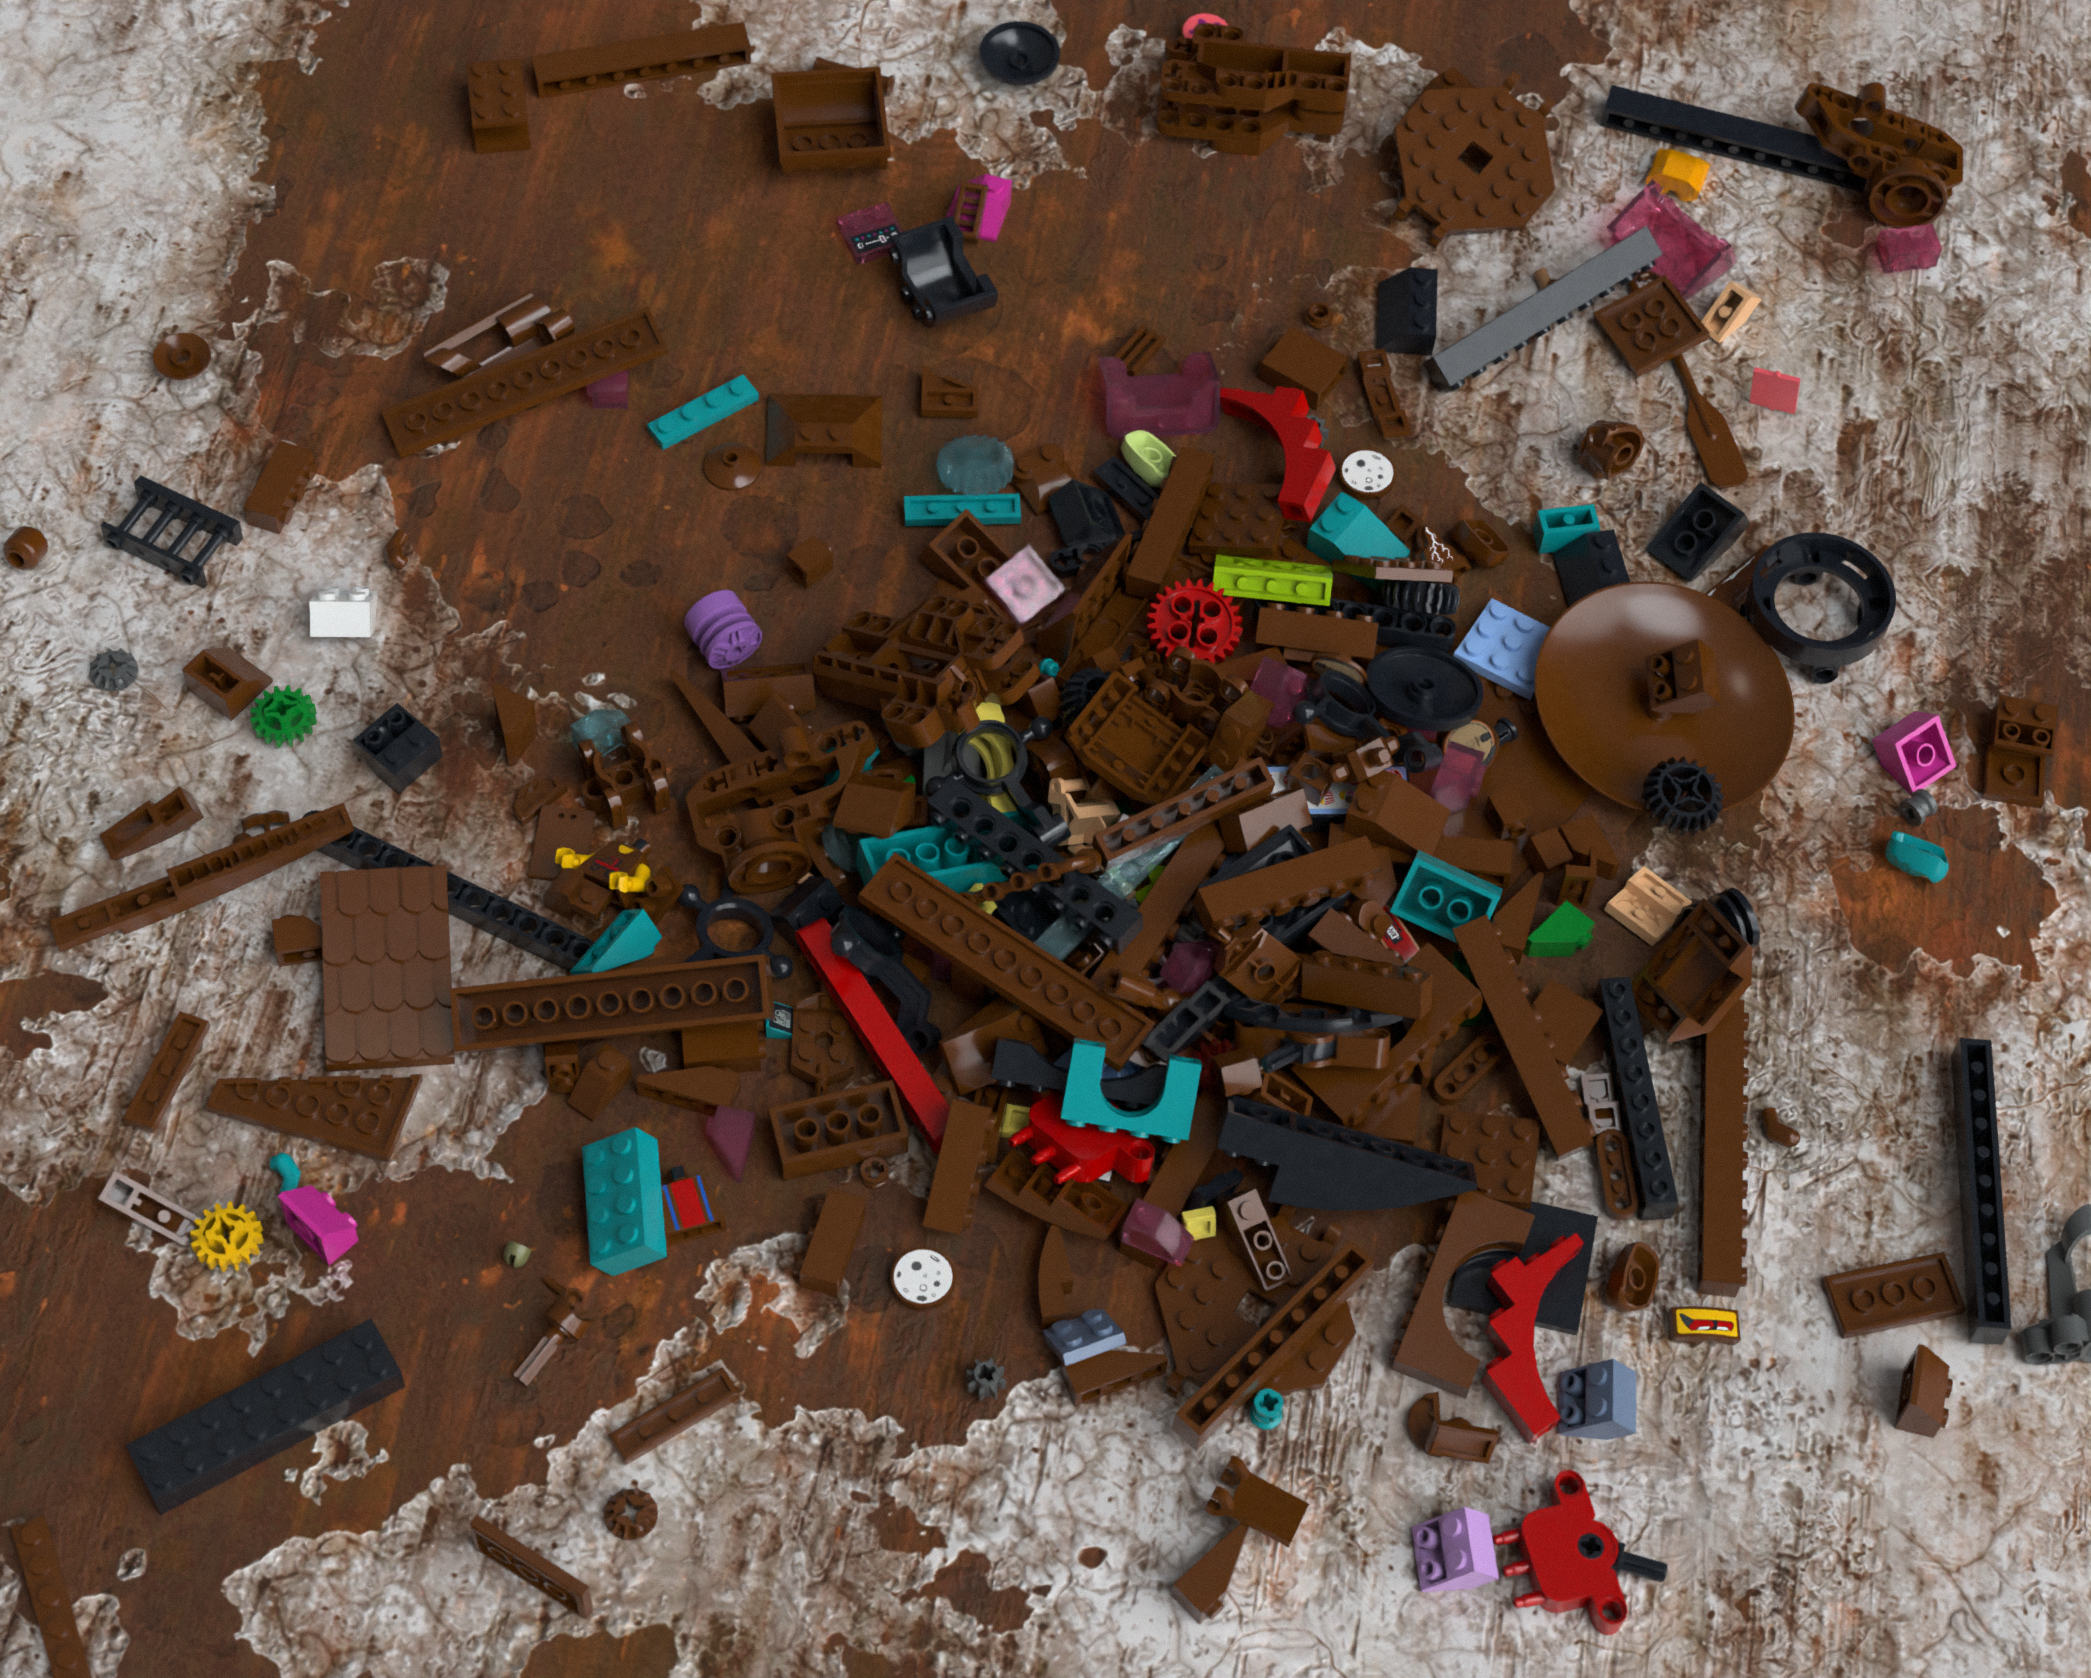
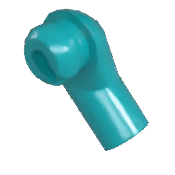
[1038,658,1061,680]
[269,1153,301,1194]

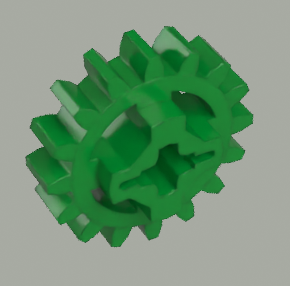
[250,685,317,748]

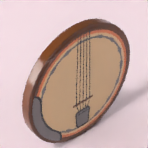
[1310,651,1367,686]
[1442,718,1499,776]

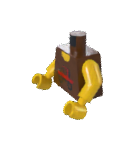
[555,838,652,909]

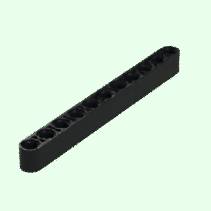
[302,810,594,972]

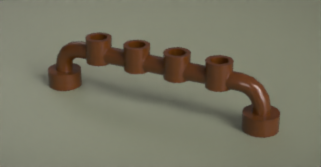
[959,848,1102,906]

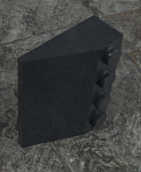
[1196,823,1350,947]

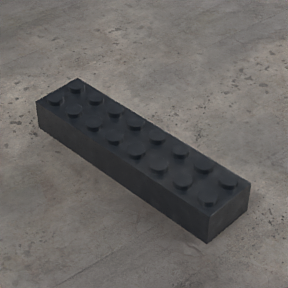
[126,1318,405,1515]

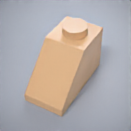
[1701,281,1761,343]

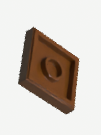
[1982,744,2046,809]

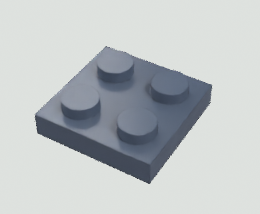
[1042,1309,1127,1366]

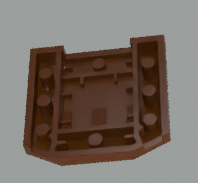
[1064,670,1212,806]

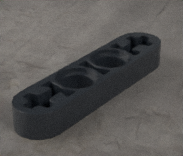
[1049,529,1142,579]

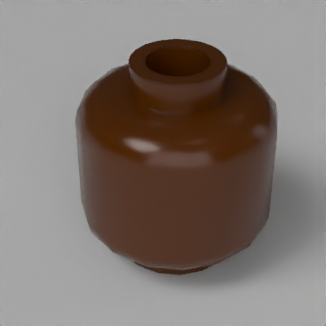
[3,526,48,570]

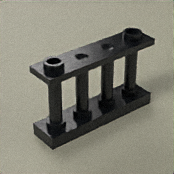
[100,475,243,589]

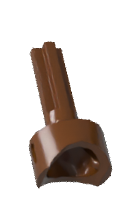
[512,1294,594,1386]

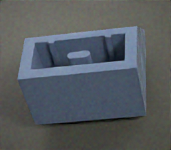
[1558,1359,1636,1440]

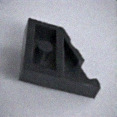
[1174,1168,1245,1240]

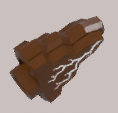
[1414,524,1471,585]

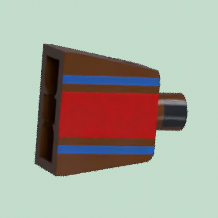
[661,1166,726,1248]

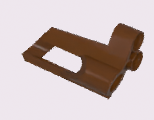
[423,291,575,378]

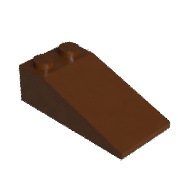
[919,509,1049,623]

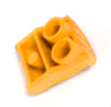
[1645,148,1711,202]

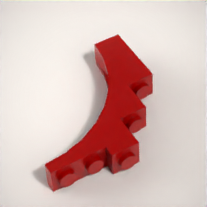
[1218,386,1336,523]
[1482,1233,1584,1444]

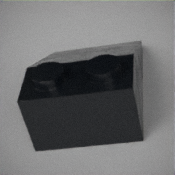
[1646,482,1750,583]

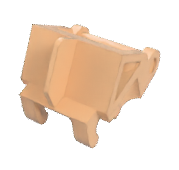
[1048,778,1121,846]

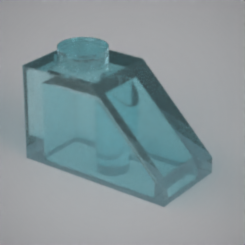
[570,709,631,757]

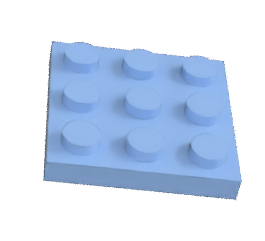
[1453,598,1550,700]

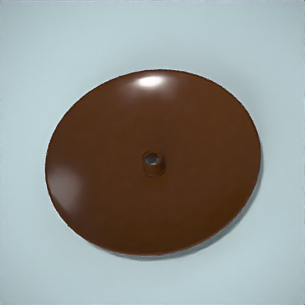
[1534,581,1795,814]

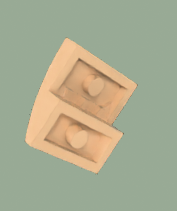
[1604,866,1692,946]

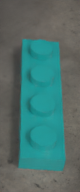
[647,374,759,450]
[904,493,1021,526]

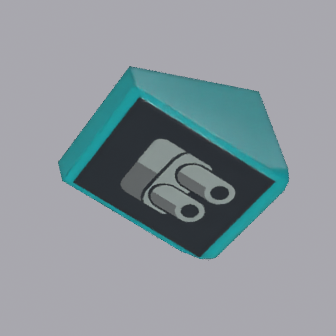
[766,1002,794,1039]

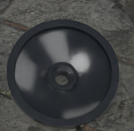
[980,21,1060,86]

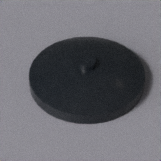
[1364,645,1484,732]

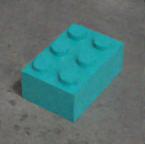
[1390,850,1503,943]

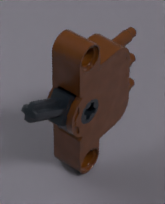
[1234,1003,1390,1073]

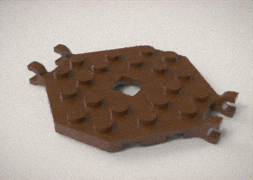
[1392,70,1556,249]
[1154,1204,1356,1404]

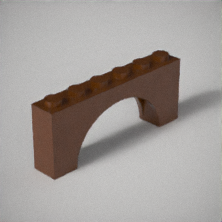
[1291,942,1484,1128]
[1389,1191,1535,1399]

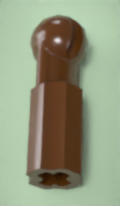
[1102,968,1182,1018]

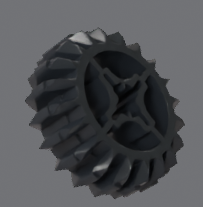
[1381,579,1460,615]
[1059,667,1110,726]
[1641,756,1724,836]

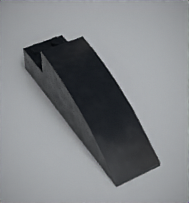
[1217,1095,1478,1210]

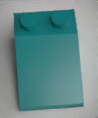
[1306,491,1410,592]

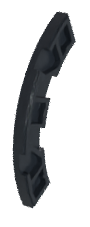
[1224,996,1403,1032]

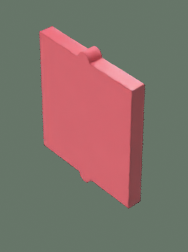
[1750,367,1801,414]

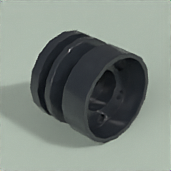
[1680,887,1760,947]

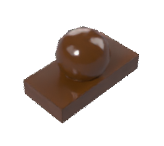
[1425,1417,1499,1464]

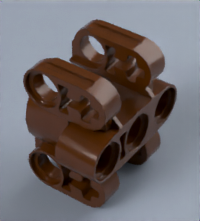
[1142,646,1249,739]
[577,721,670,831]

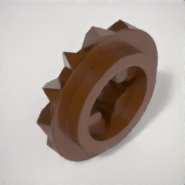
[604,1487,658,1540]

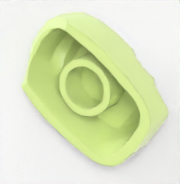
[1121,430,1176,489]

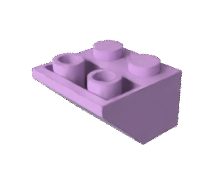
[1411,1506,1499,1592]

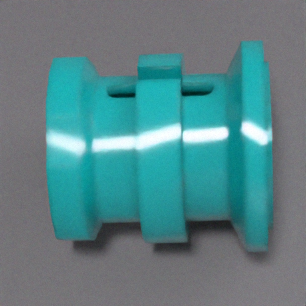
[1250,1389,1284,1430]

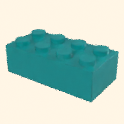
[582,1127,667,1276]

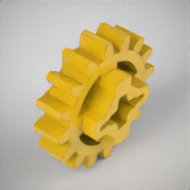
[190,1201,264,1273]

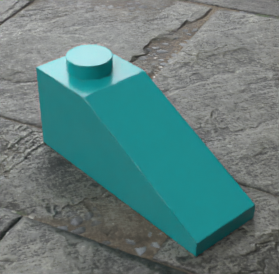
[570,909,662,975]

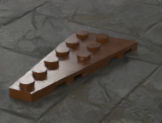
[206,1074,423,1162]

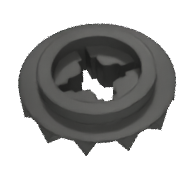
[89,648,138,691]

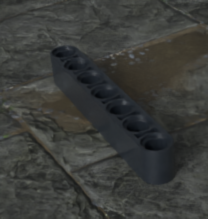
[1253,598,1456,653]

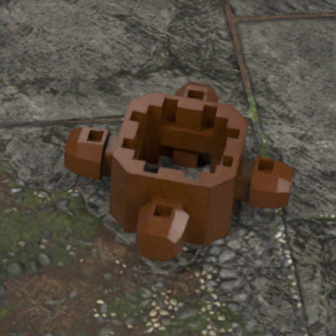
[1325,735,1400,784]

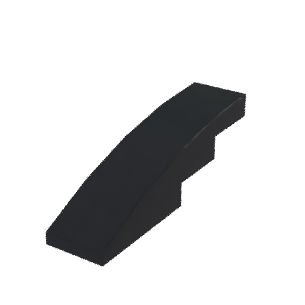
[1142,975,1245,1064]

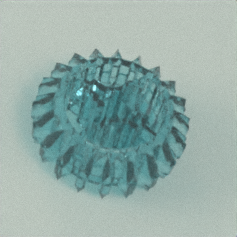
[937,434,1014,497]

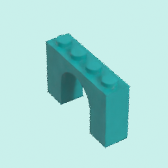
[1061,1038,1202,1143]

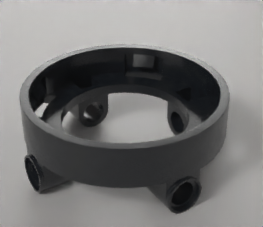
[1739,532,1896,684]

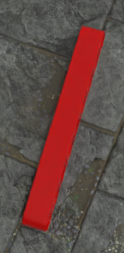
[795,917,950,1155]

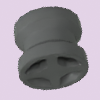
[1899,789,1938,827]

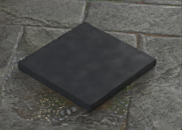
[1449,1201,1598,1336]

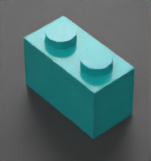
[1532,504,1601,554]

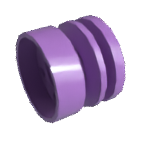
[684,590,762,670]

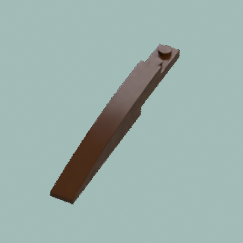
[669,670,849,898]
[49,803,354,952]

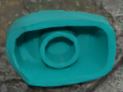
[1885,831,1949,884]

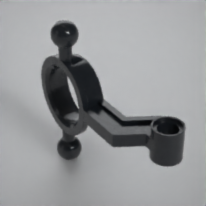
[1292,670,1443,774]
[925,716,1071,848]
[677,884,794,980]
[830,906,942,1055]

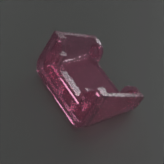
[1606,179,1737,300]
[1098,351,1220,438]

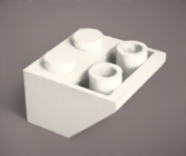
[309,586,377,637]

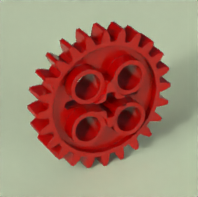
[1146,579,1243,664]

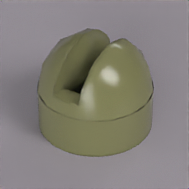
[503,1241,532,1268]

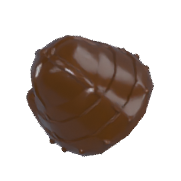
[1578,420,1644,481]

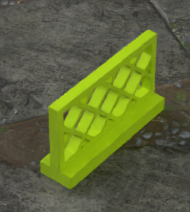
[1213,555,1333,606]

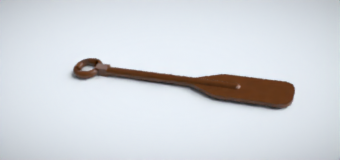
[1629,271,1748,488]

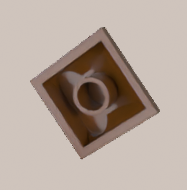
[1005,444,1079,517]

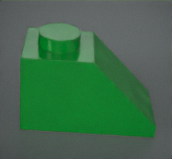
[1523,900,1595,957]

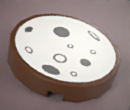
[1338,449,1396,500]
[891,1247,955,1311]

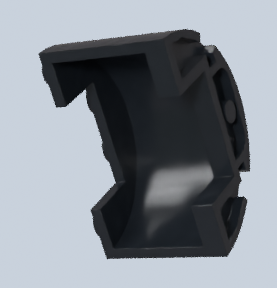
[888,216,998,328]

